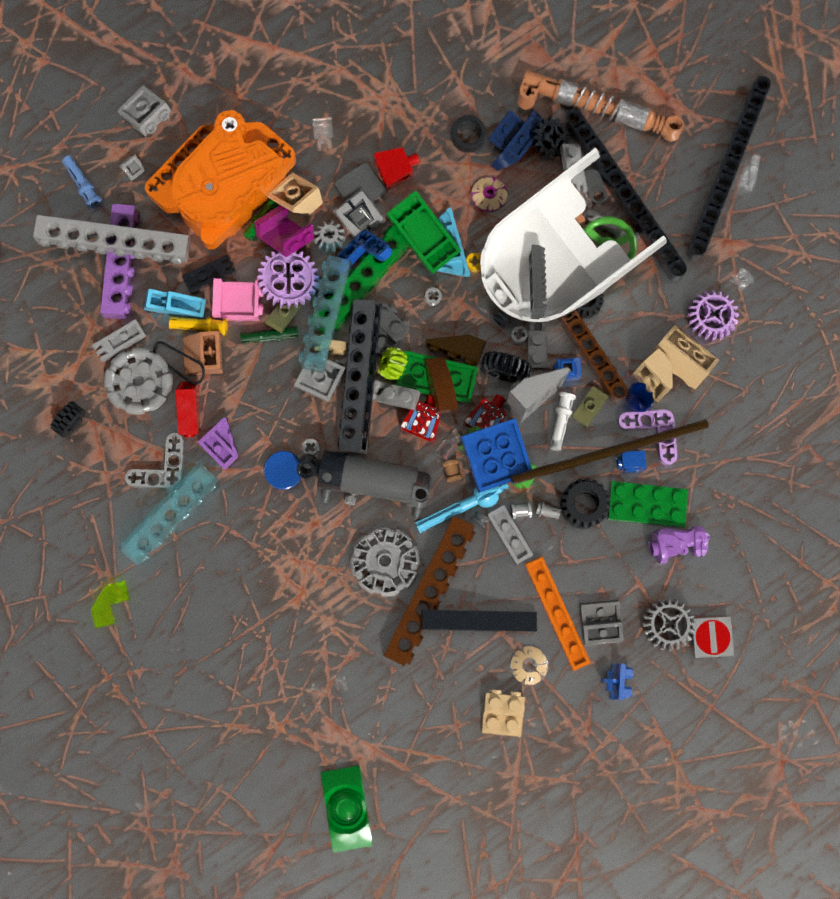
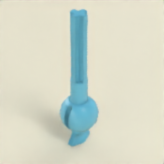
[415,483,510,533]

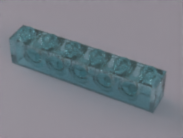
[298,255,351,374]
[117,462,219,565]

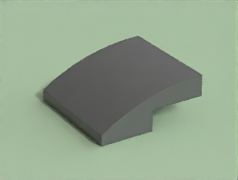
[334,162,387,203]
[580,600,624,645]

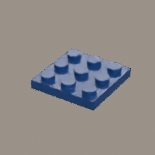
[460,418,532,492]

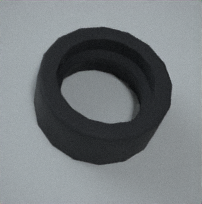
[451,115,486,153]

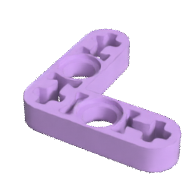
[617,410,677,466]

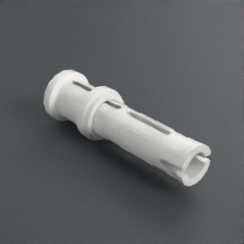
[549,392,576,451]

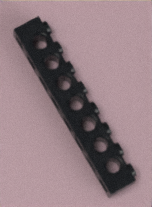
[337,299,382,455]

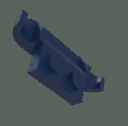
[487,109,542,171]

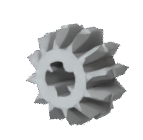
[314,220,345,253]

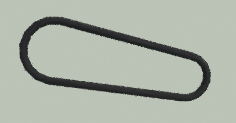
[153,341,205,385]

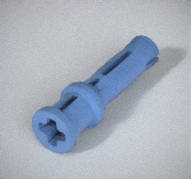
[62,155,102,209]

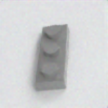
[487,505,533,565]

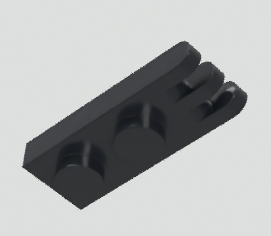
[182,255,236,294]

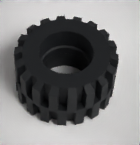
[560,478,611,529]

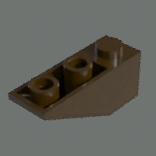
[425,334,487,366]

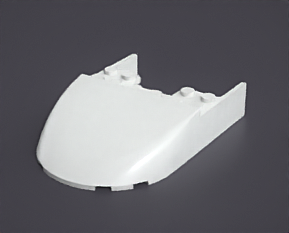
[480,148,667,322]

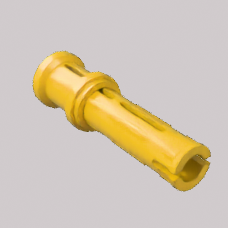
[169,317,228,336]

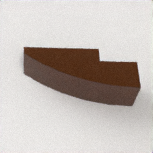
[425,357,458,414]

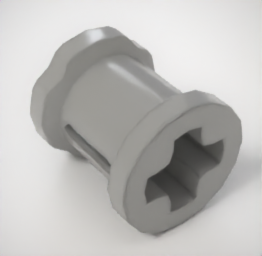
[302,439,320,457]
[510,500,532,520]

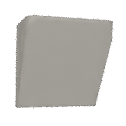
[119,154,146,181]

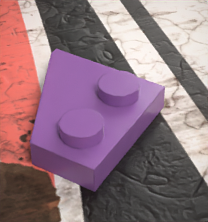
[198,417,238,470]

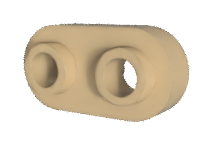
[310,338,348,355]

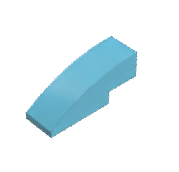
[143,289,206,318]

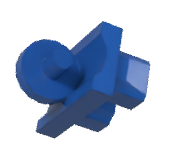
[601,664,633,700]

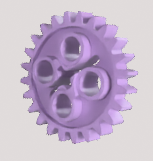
[257,251,319,309]

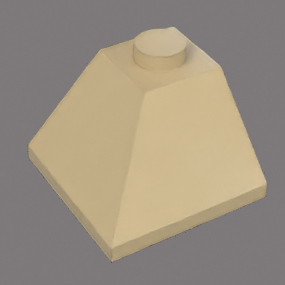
[266,172,323,214]
[631,348,673,403]

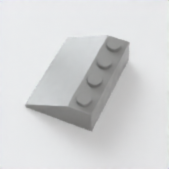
[505,367,570,423]

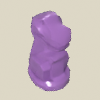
[648,526,710,564]

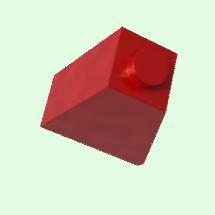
[175,381,200,437]

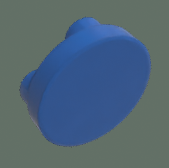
[264,451,301,490]

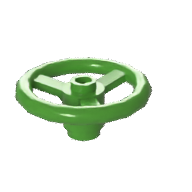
[583,216,637,260]

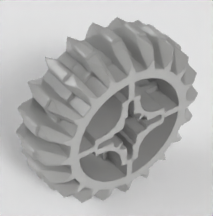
[642,598,696,651]

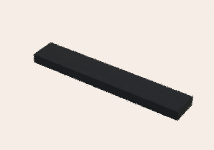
[421,610,537,632]

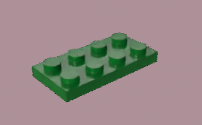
[396,350,478,405]
[608,481,688,528]

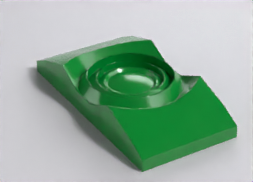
[386,190,461,274]
[321,765,373,853]

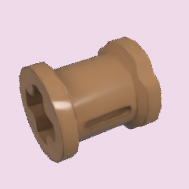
[442,459,463,482]

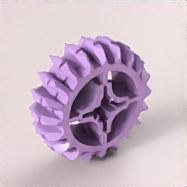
[687,290,739,341]

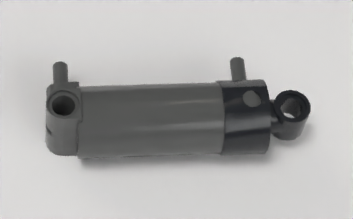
[296,450,431,520]

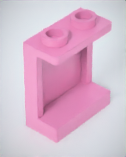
[212,279,264,321]

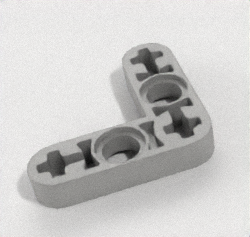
[125,432,184,489]

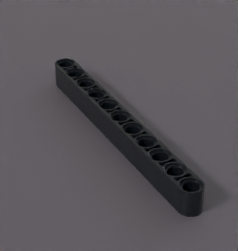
[686,75,771,261]
[564,109,687,281]

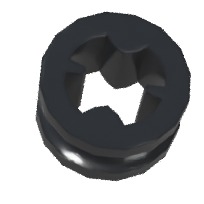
[492,309,510,328]

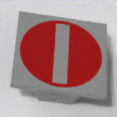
[692,617,734,658]

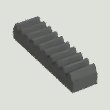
[529,245,547,319]

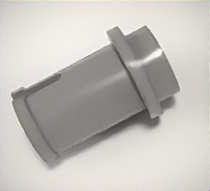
[535,501,561,520]

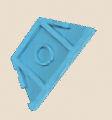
[437,208,470,277]

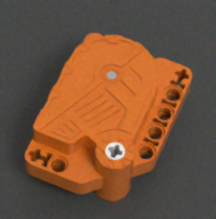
[145,110,296,250]

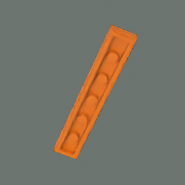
[524,556,591,671]

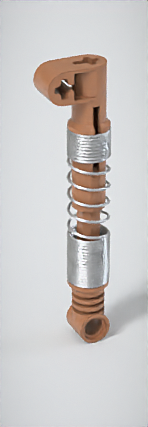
[517,70,684,141]

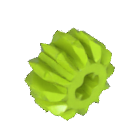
[378,347,408,380]

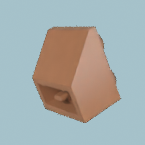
[183,331,223,376]

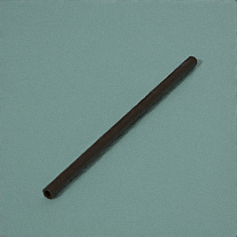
[510,419,709,485]

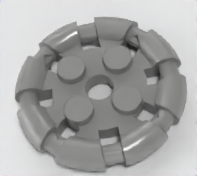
[104,347,173,415]
[350,527,420,596]

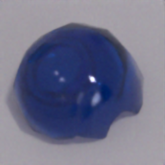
[625,382,654,412]

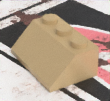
[651,325,719,389]

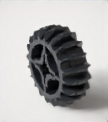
[480,351,532,383]

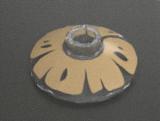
[510,646,548,685]

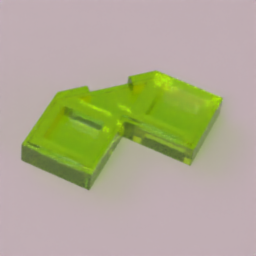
[91,581,130,629]

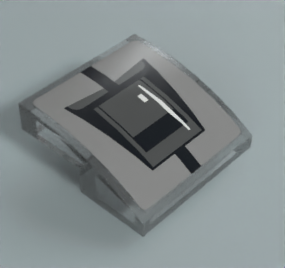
[333,188,386,239]

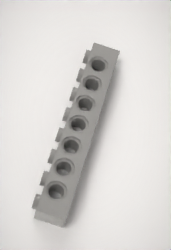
[33,215,191,264]

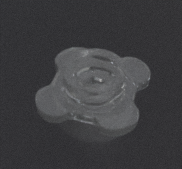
[732,268,754,290]

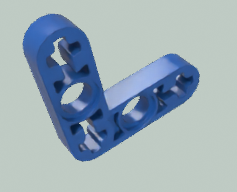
[329,230,392,276]

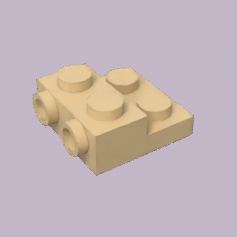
[481,689,525,737]

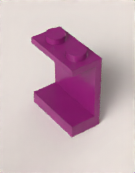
[254,205,314,257]

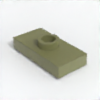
[265,303,301,333]
[571,386,609,428]

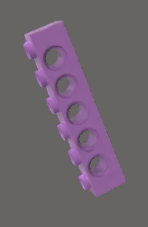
[100,204,140,319]

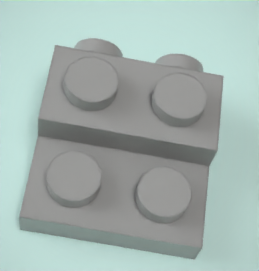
[117,86,171,137]
[294,352,346,403]

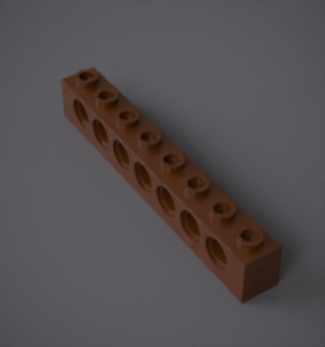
[383,516,476,666]

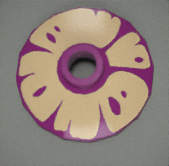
[471,177,508,212]

